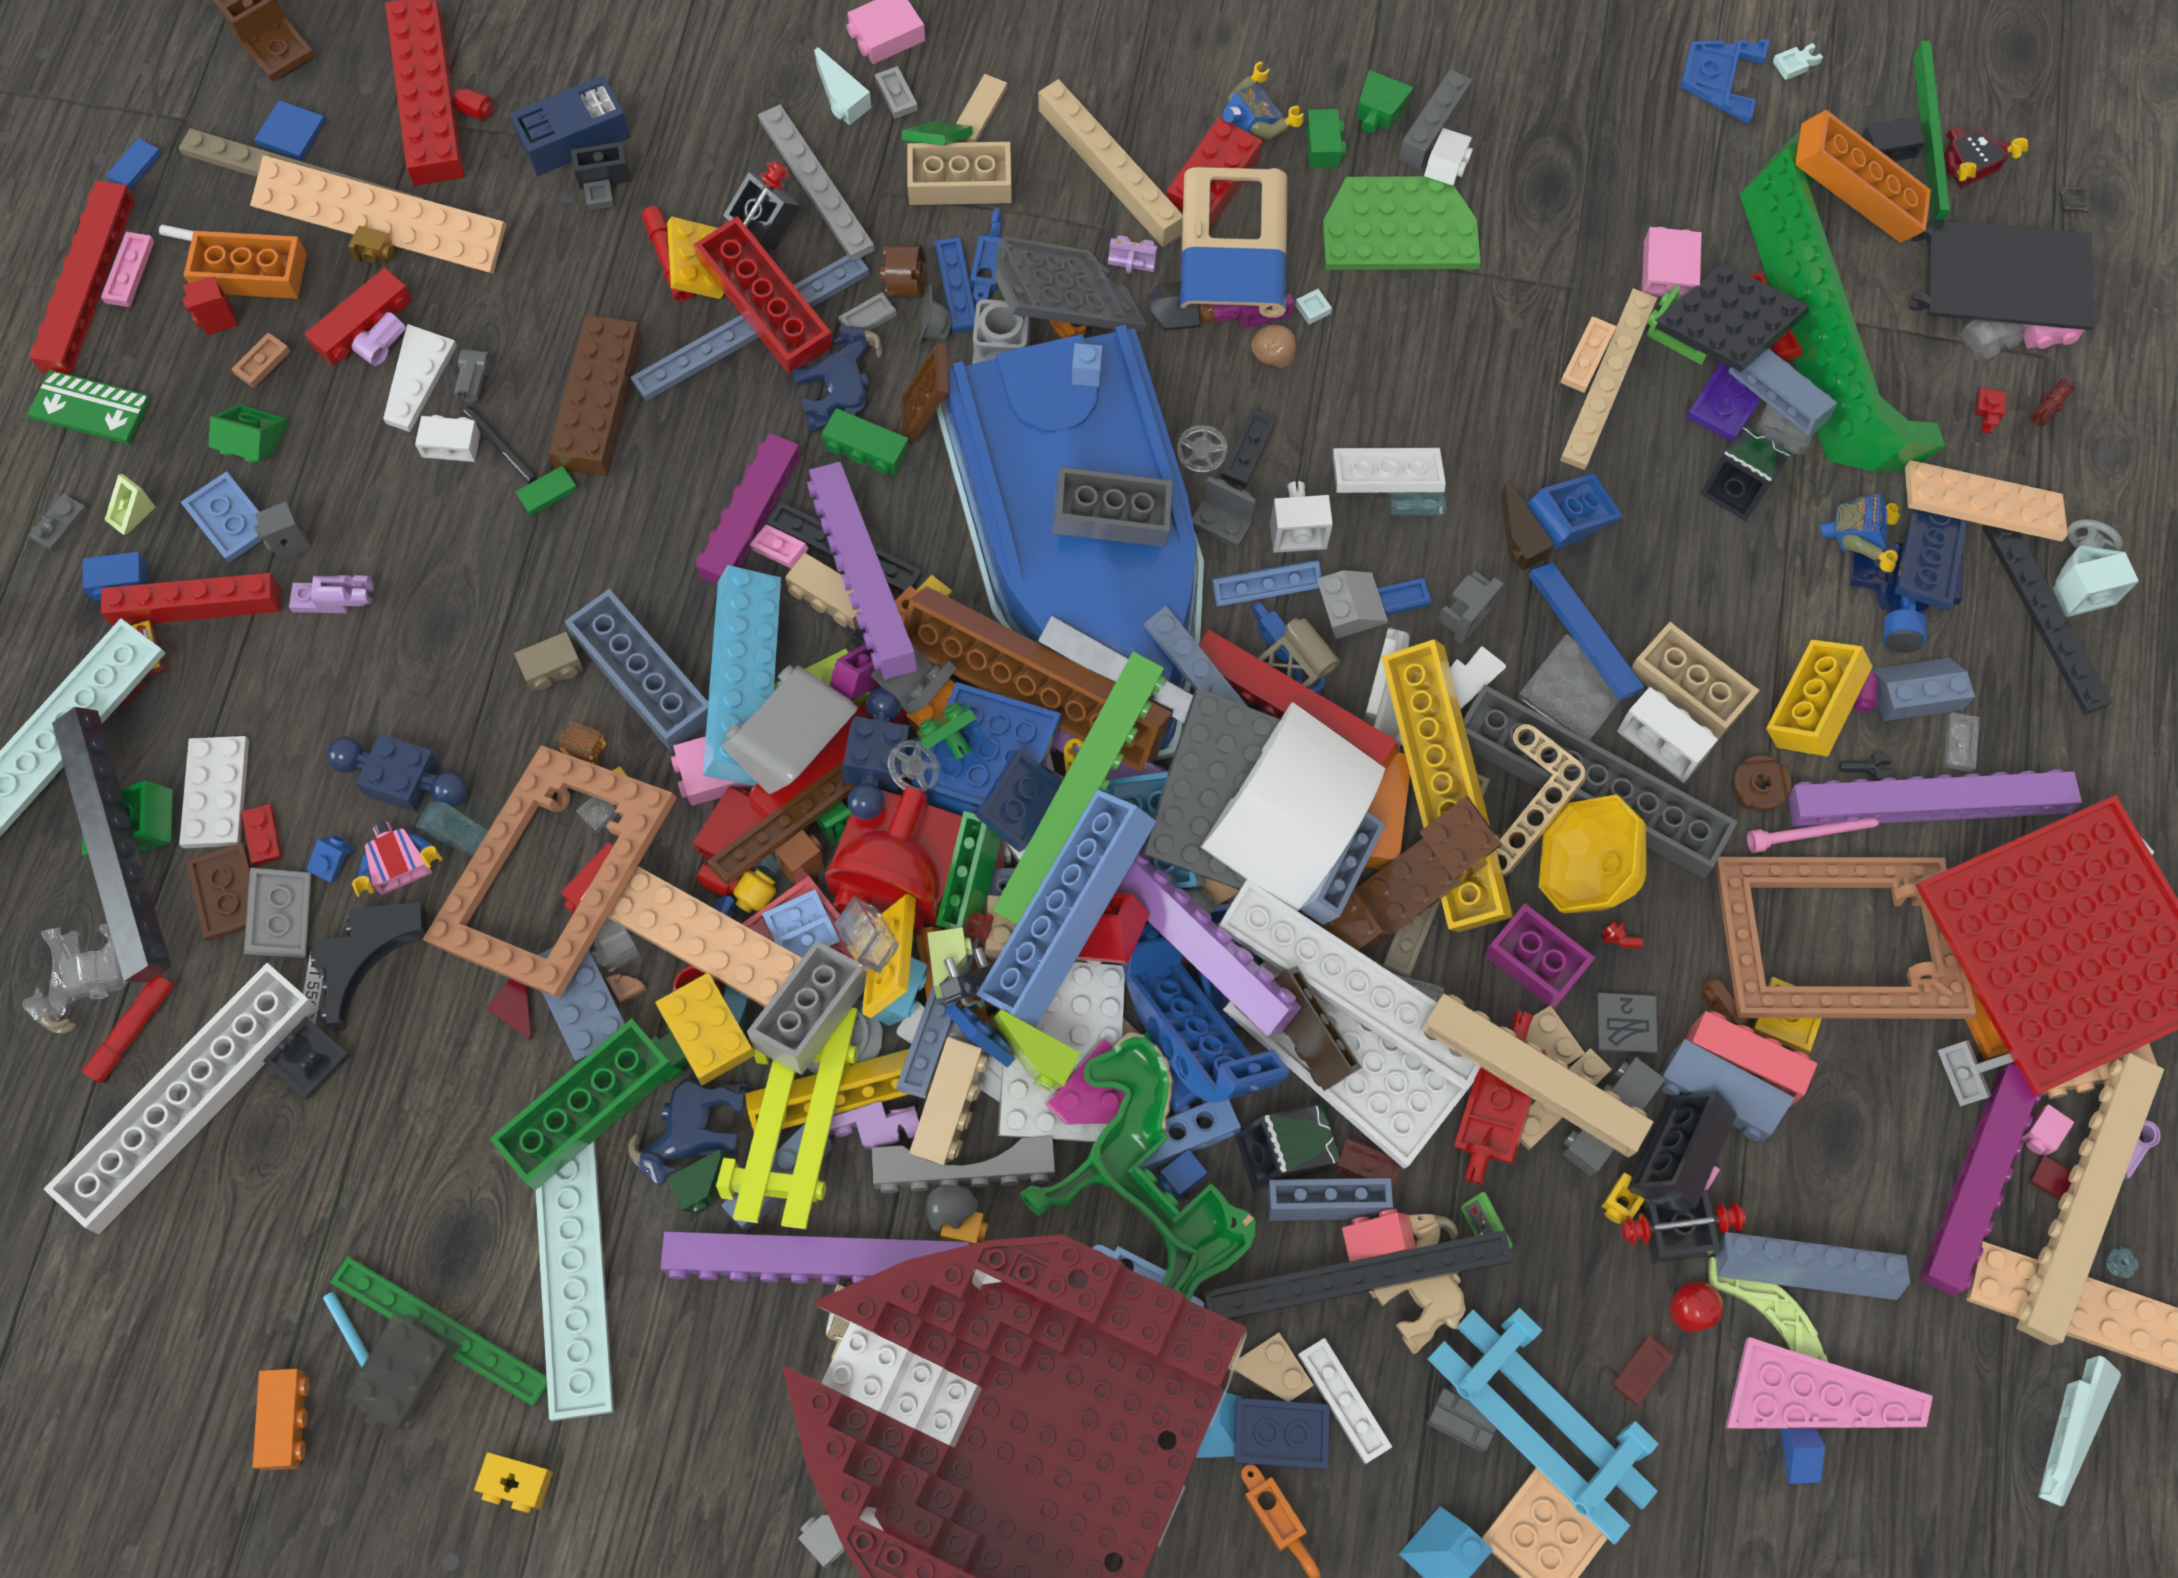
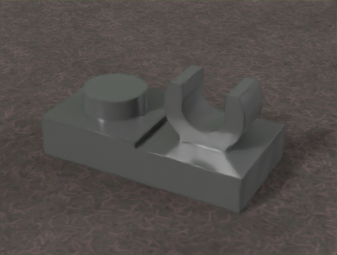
[29,494,88,553]

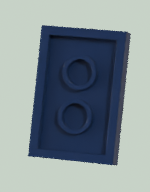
[975,748,1061,852]
[1233,1398,1330,1470]

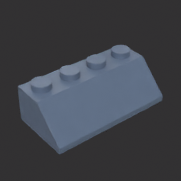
[1660,1039,1794,1142]

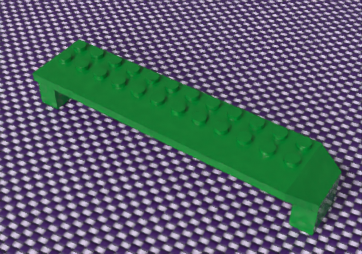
[1740,129,1945,473]

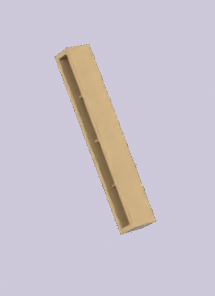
[1038,79,1183,247]
[1421,993,1653,1158]

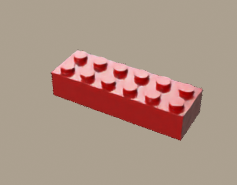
[694,216,832,375]

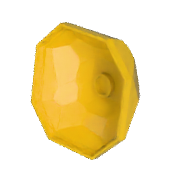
[1539,795,1646,913]

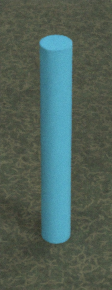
[323,1292,378,1377]

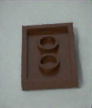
[186,842,251,942]

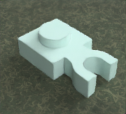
[1772,43,1823,80]

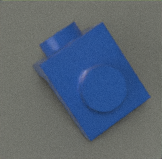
[306,835,355,883]

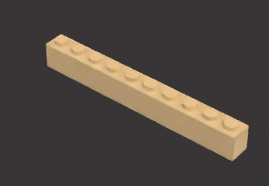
[2016,1053,2164,1345]

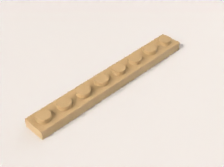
[1560,288,1657,470]

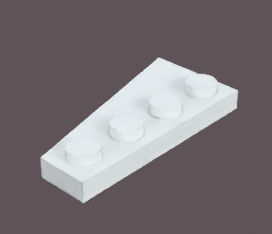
[383,324,457,432]

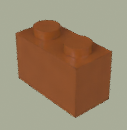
[775,830,825,886]

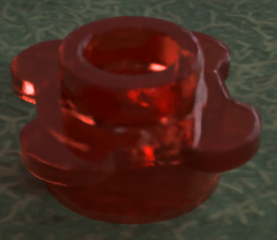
[965,912,993,942]

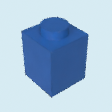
[1159,1149,1208,1200]

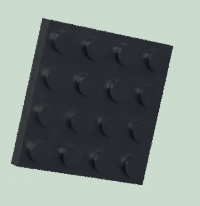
[1655,263,1809,373]

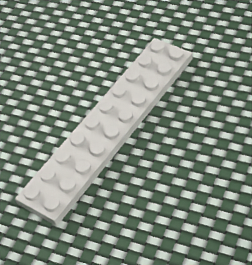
[1217,879,1480,1091]

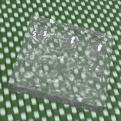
[1518,634,1621,741]

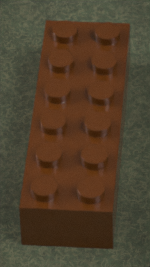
[548,315,642,476]

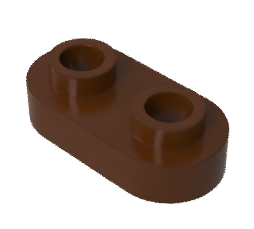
[1701,977,1747,1026]

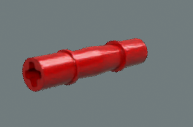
[641,206,694,302]
[81,975,175,1085]

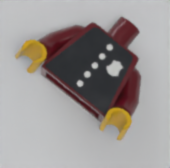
[1944,126,2028,189]

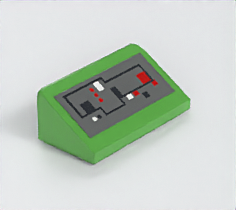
[1461,1192,1513,1249]

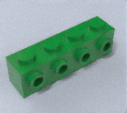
[936,811,1001,934]

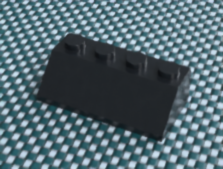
[1627,1091,1737,1210]

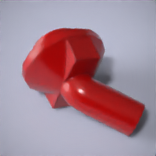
[1601,921,1643,949]

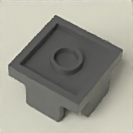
[1438,571,1504,645]

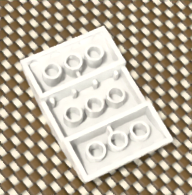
[1200,702,1385,912]

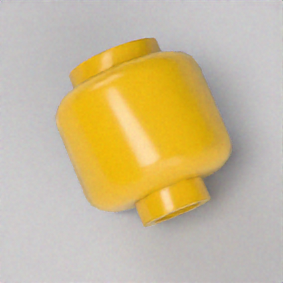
[733,869,776,913]

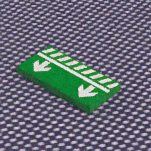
[27,370,151,445]

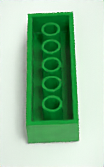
[490,1018,676,1190]

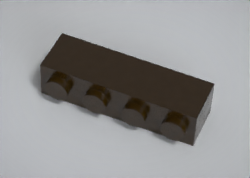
[1274,966,1362,1091]

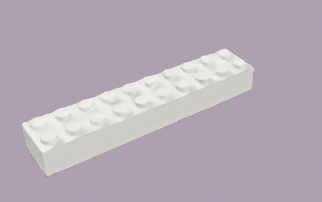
[44,963,319,1234]

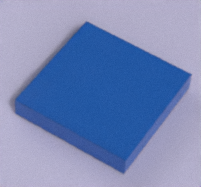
[254,100,326,161]

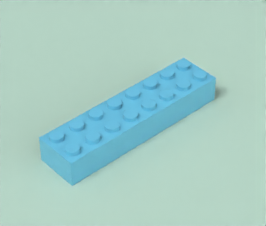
[703,565,781,786]

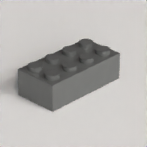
[1052,467,1172,547]

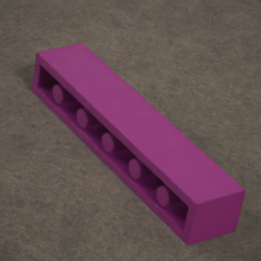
[696,433,801,585]

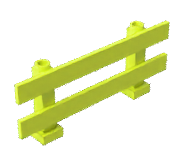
[716,1008,858,1229]

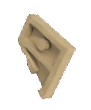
[1234,1333,1314,1402]

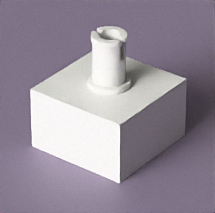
[1270,481,1333,553]

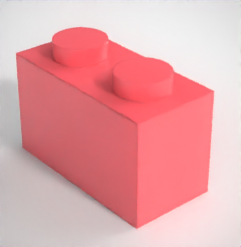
[1342,1209,1416,1262]

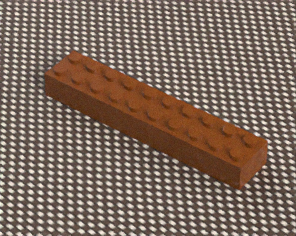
[904,586,1172,773]

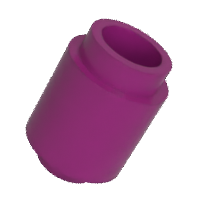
[1852,671,1878,713]

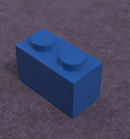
[83,552,149,601]

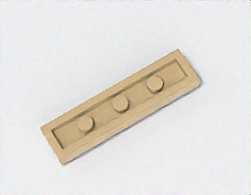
[1520,1048,1612,1150]

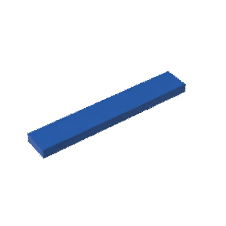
[1528,563,1644,701]

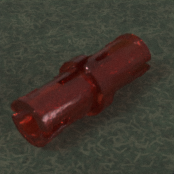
[2030,379,2075,427]

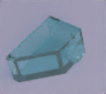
[415,802,488,856]

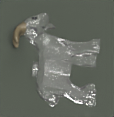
[22,917,128,1034]

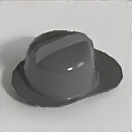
[918,283,952,343]

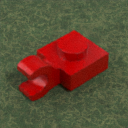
[1975,387,2007,434]

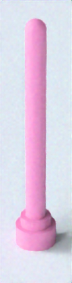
[1746,816,1880,853]

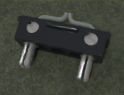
[939,947,994,1009]

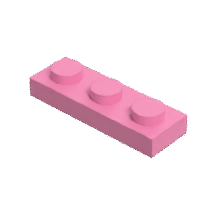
[101,232,155,307]

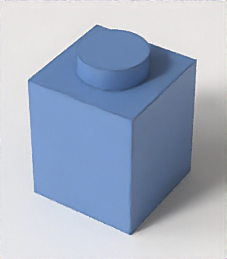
[1072,343,1102,387]

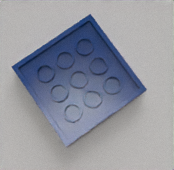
[914,682,1063,808]

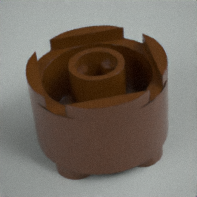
[880,244,927,298]

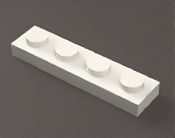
[1298,1338,1392,1464]

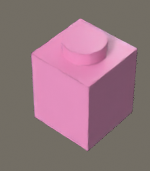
[2021,1104,2074,1156]

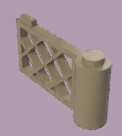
[1243,618,1340,714]

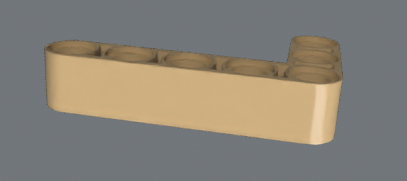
[1496,724,1587,877]

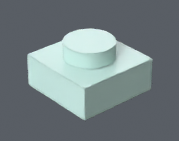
[1295,289,1332,324]

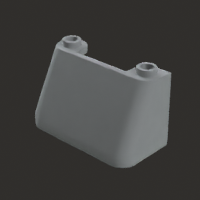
[720,665,858,795]

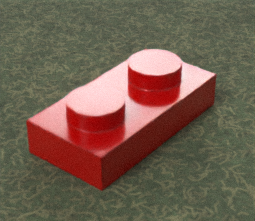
[241,804,283,867]

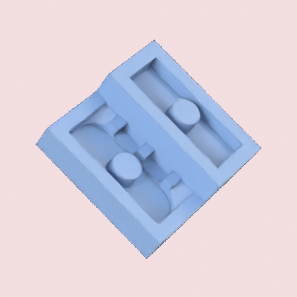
[762,890,840,958]

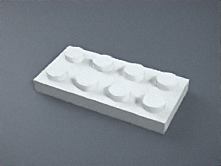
[1332,448,1446,493]
[179,736,249,848]

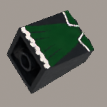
[1700,425,1792,521]
[1235,1105,1341,1191]

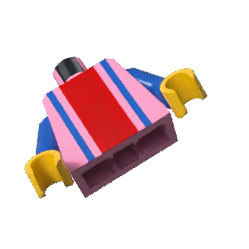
[352,821,443,897]

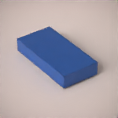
[106,138,162,191]
[1377,578,1432,616]

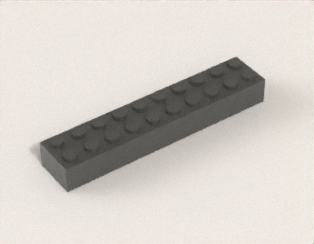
[1463,684,1738,879]

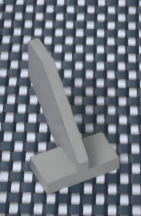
[1937,1040,2014,1106]

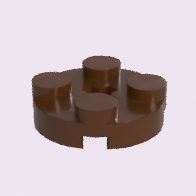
[1732,755,1791,812]

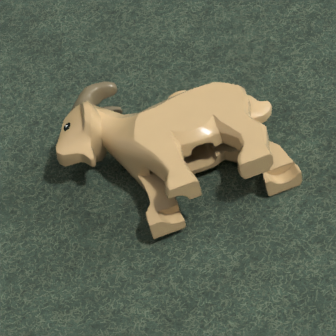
[1369,1214,1466,1355]

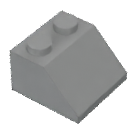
[1317,570,1388,639]

